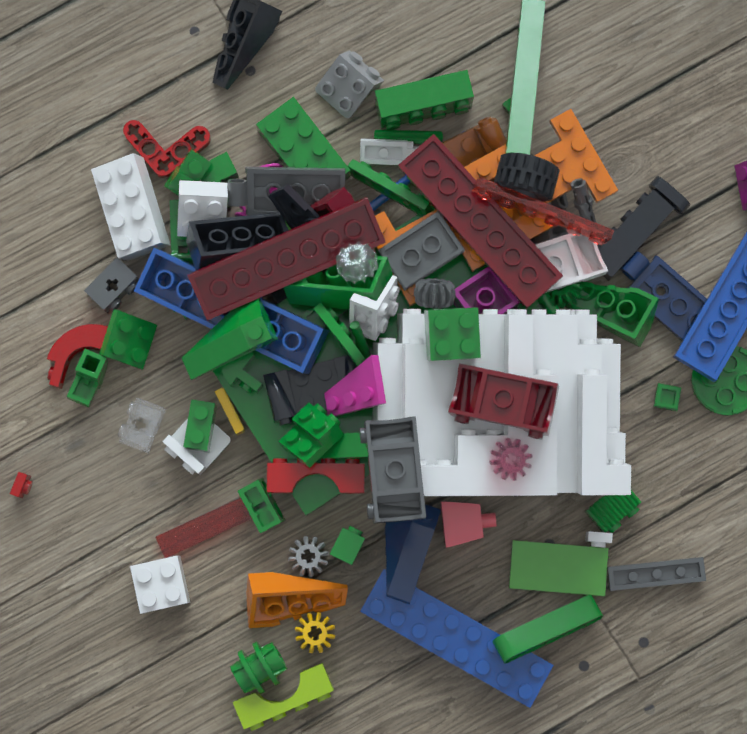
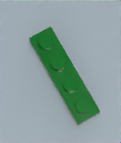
[348,159,432,217]

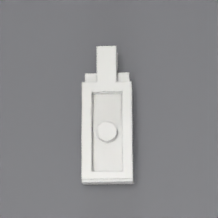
[360,139,419,165]

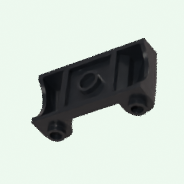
[263,355,357,426]

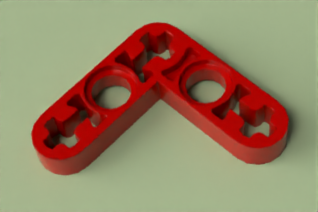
[123,120,211,178]

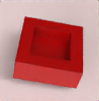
[10,471,32,498]

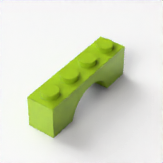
[233,663,334,731]

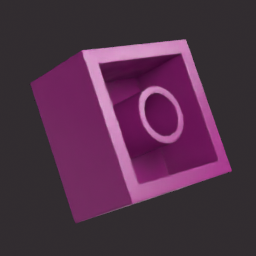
[454,267,520,314]

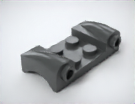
[359,416,426,524]

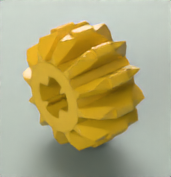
[295,612,335,653]

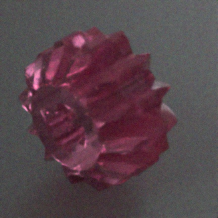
[489,437,533,481]

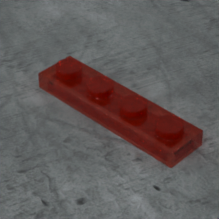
[156,498,252,558]

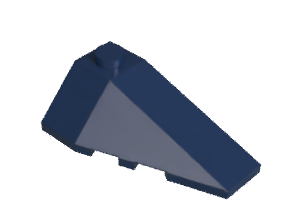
[384,504,441,605]

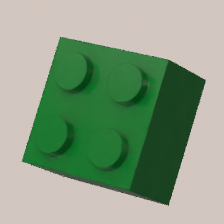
[424,307,481,361]

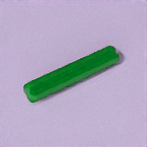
[374,130,443,144]

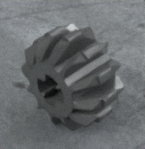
[414,278,456,309]

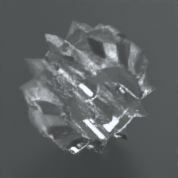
[336,241,378,284]

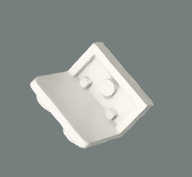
[163,419,231,475]

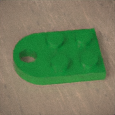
[313,303,366,366]

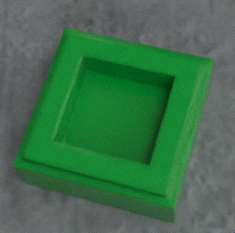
[653,383,681,411]

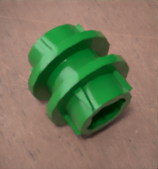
[230,641,288,694]

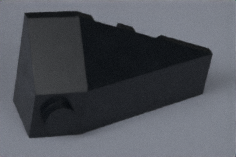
[212,0,282,90]

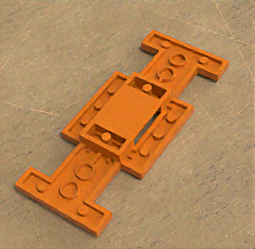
[375,109,618,306]

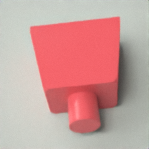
[441,502,497,548]

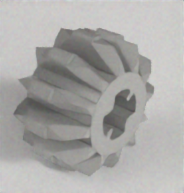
[288,536,329,577]

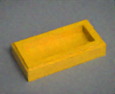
[215,388,245,436]

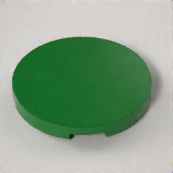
[691,346,747,416]

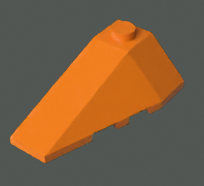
[246,572,348,628]

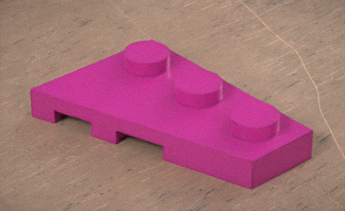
[324,355,386,417]

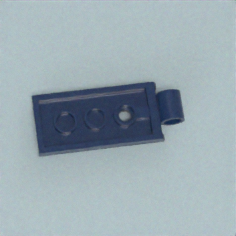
[620,251,707,341]

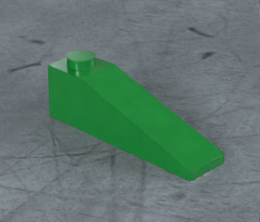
[559,281,659,347]

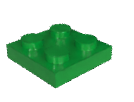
[99,309,157,370]

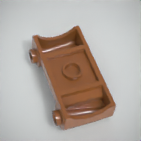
[442,117,506,167]

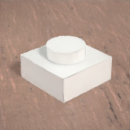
[585,531,613,548]

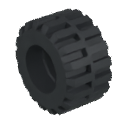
[493,153,560,202]

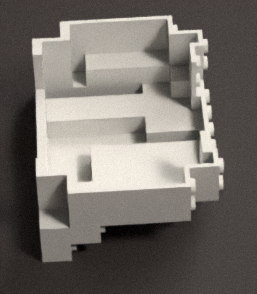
[373,309,631,496]

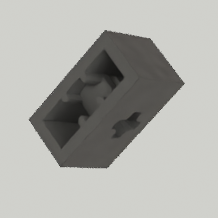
[84,257,139,313]

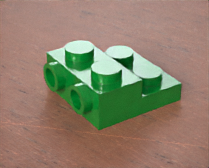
[278,402,344,468]

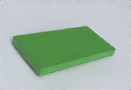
[509,540,608,596]

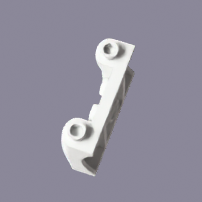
[517,226,608,301]

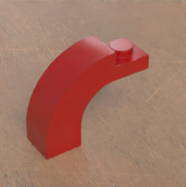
[47,324,108,389]

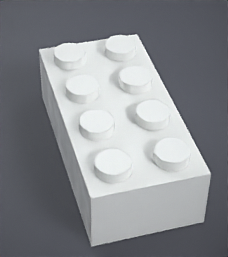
[91,153,170,261]

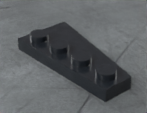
[268,184,321,229]

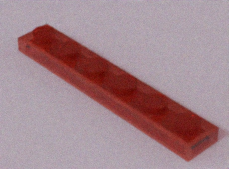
[472,177,614,245]

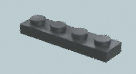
[607,557,706,591]

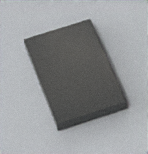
[378,211,465,291]

